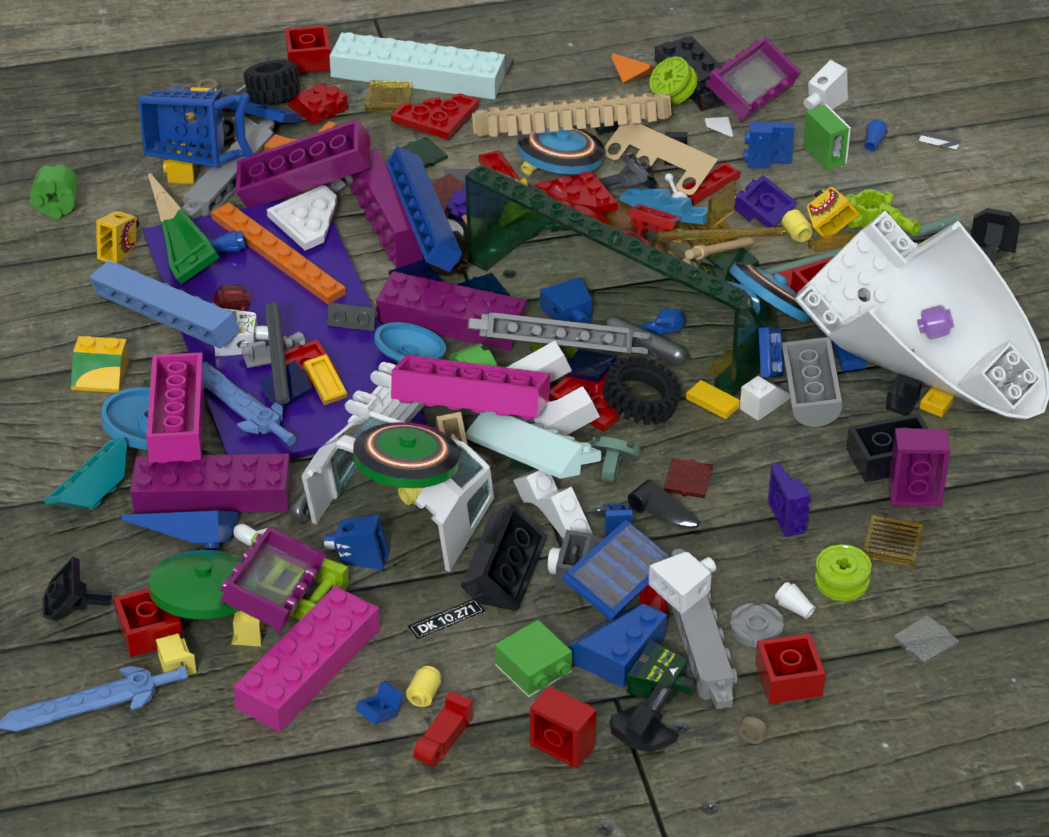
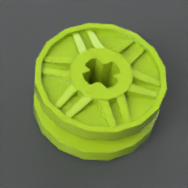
[649,56,698,105]
[814,544,872,601]

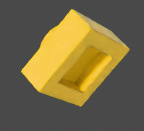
[920,387,954,417]

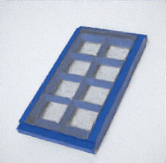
[562,520,671,620]

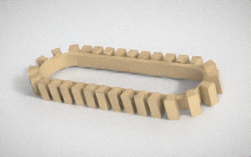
[472,93,671,137]

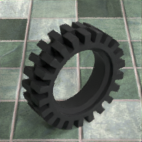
[602,357,682,425]

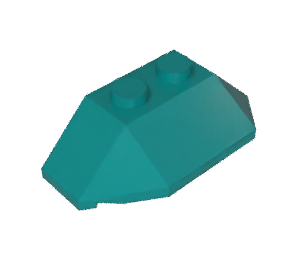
[44,438,127,510]

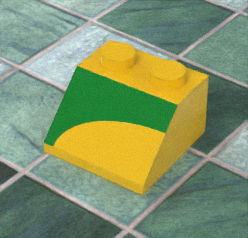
[71,336,129,393]

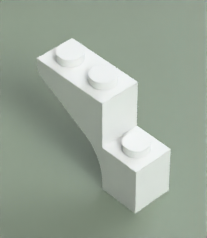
[513,469,593,539]

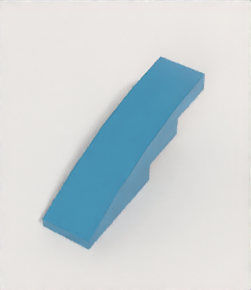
[619,188,714,224]

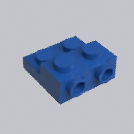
[743,122,795,169]

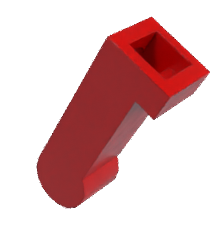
[413,691,473,767]

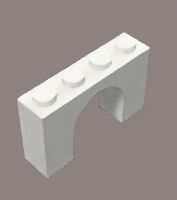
[506,341,600,436]

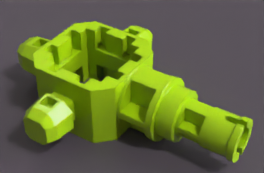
[844,189,921,236]

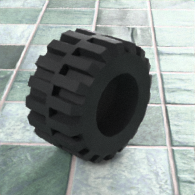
[243,60,301,104]

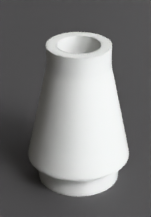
[775,582,816,619]

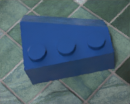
[565,604,667,688]

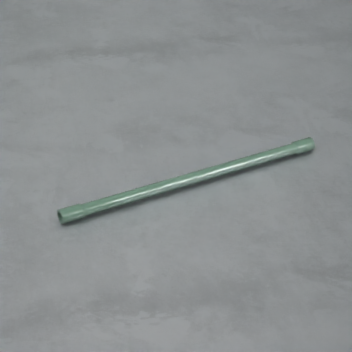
[711,214,962,296]

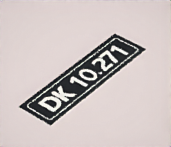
[408,599,486,640]

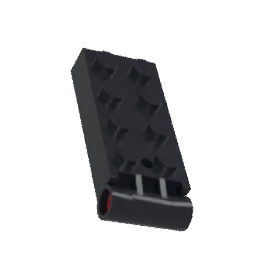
[654,36,742,111]

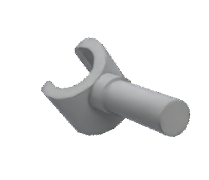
[288,332,306,349]

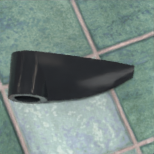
[628,480,700,528]

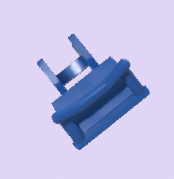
[138,86,254,168]

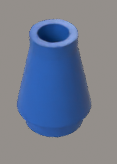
[864,119,887,151]
[210,230,246,253]

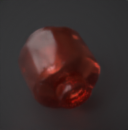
[214,284,251,311]

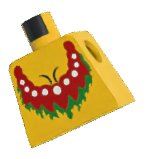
[807,187,860,241]
[96,211,140,264]

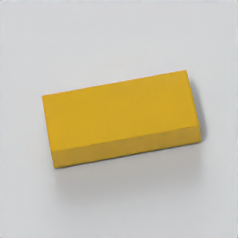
[304,354,347,405]
[686,380,740,419]

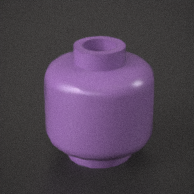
[917,305,954,340]

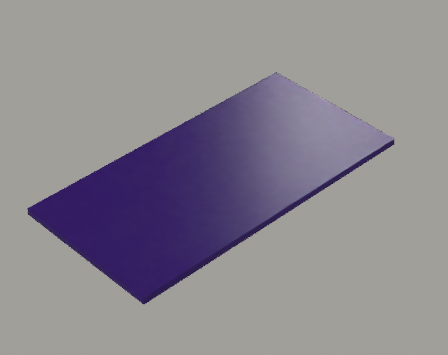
[143,198,426,460]

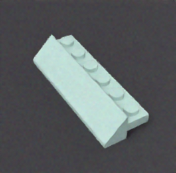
[465,411,601,479]

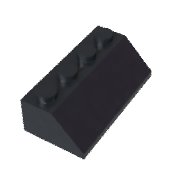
[460,503,547,611]

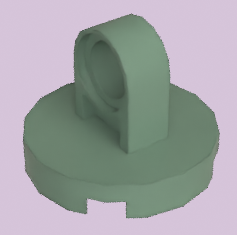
[591,437,641,483]

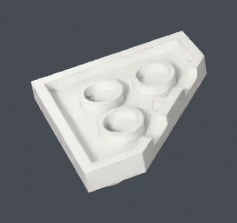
[267,185,337,251]

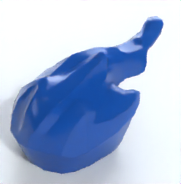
[638,309,685,336]

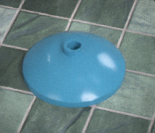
[374,322,446,363]

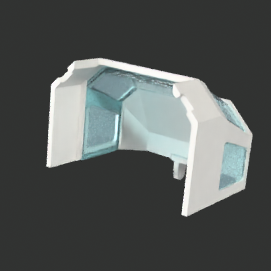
[302,411,494,572]

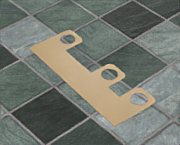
[604,120,718,195]

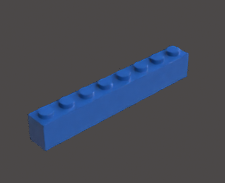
[385,146,462,272]

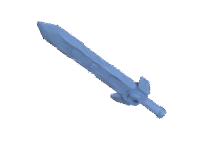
[203,362,296,446]
[0,666,188,732]

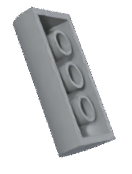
[782,337,842,427]

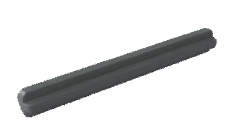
[265,302,290,405]

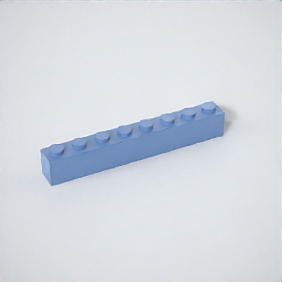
[89,260,240,349]

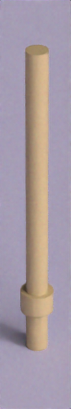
[685,237,754,260]

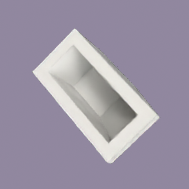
[740,376,790,421]

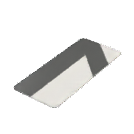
[919,131,961,149]

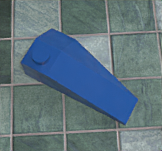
[122,511,239,548]

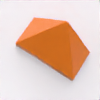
[611,53,655,83]

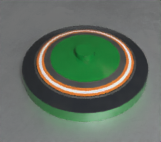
[353,422,460,488]

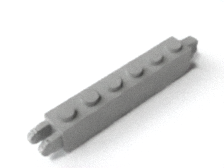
[182,119,275,220]
[467,313,650,355]
[670,548,737,709]

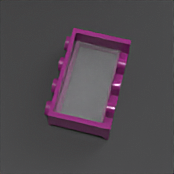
[705,37,801,124]
[220,526,326,635]

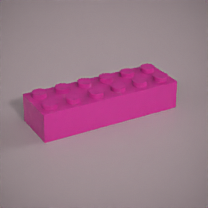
[146,352,205,463]
[391,355,550,419]
[234,586,380,732]

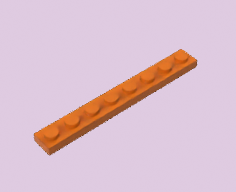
[211,203,346,305]

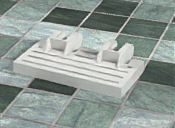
[345,362,424,424]

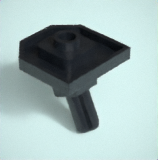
[601,152,659,191]
[971,208,1020,267]
[43,556,112,622]
[609,682,679,753]

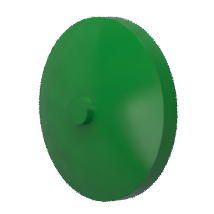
[149,550,258,619]

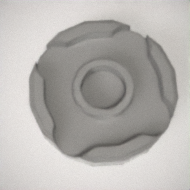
[730,603,784,648]

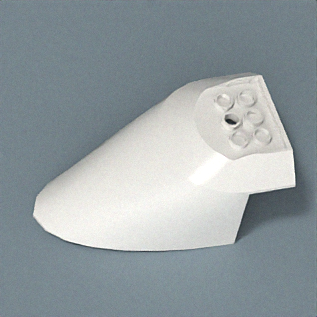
[795,211,1049,420]

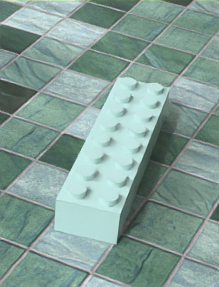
[330,33,505,99]

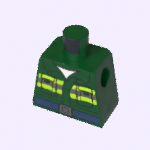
[627,641,697,704]

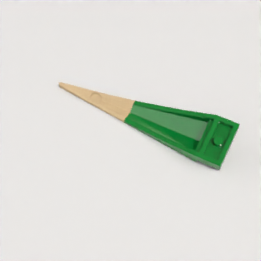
[148,173,220,284]

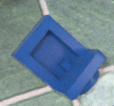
[356,681,404,724]

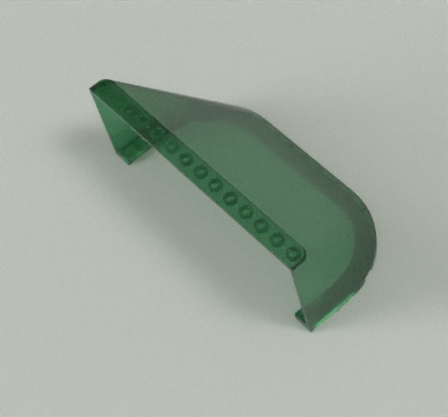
[465,166,779,396]

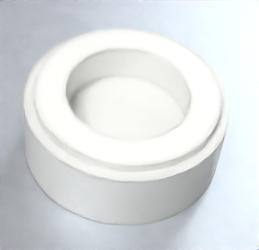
[548,548,561,575]

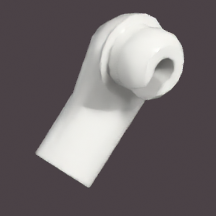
[233,524,267,546]

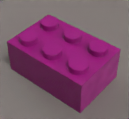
[888,428,950,506]

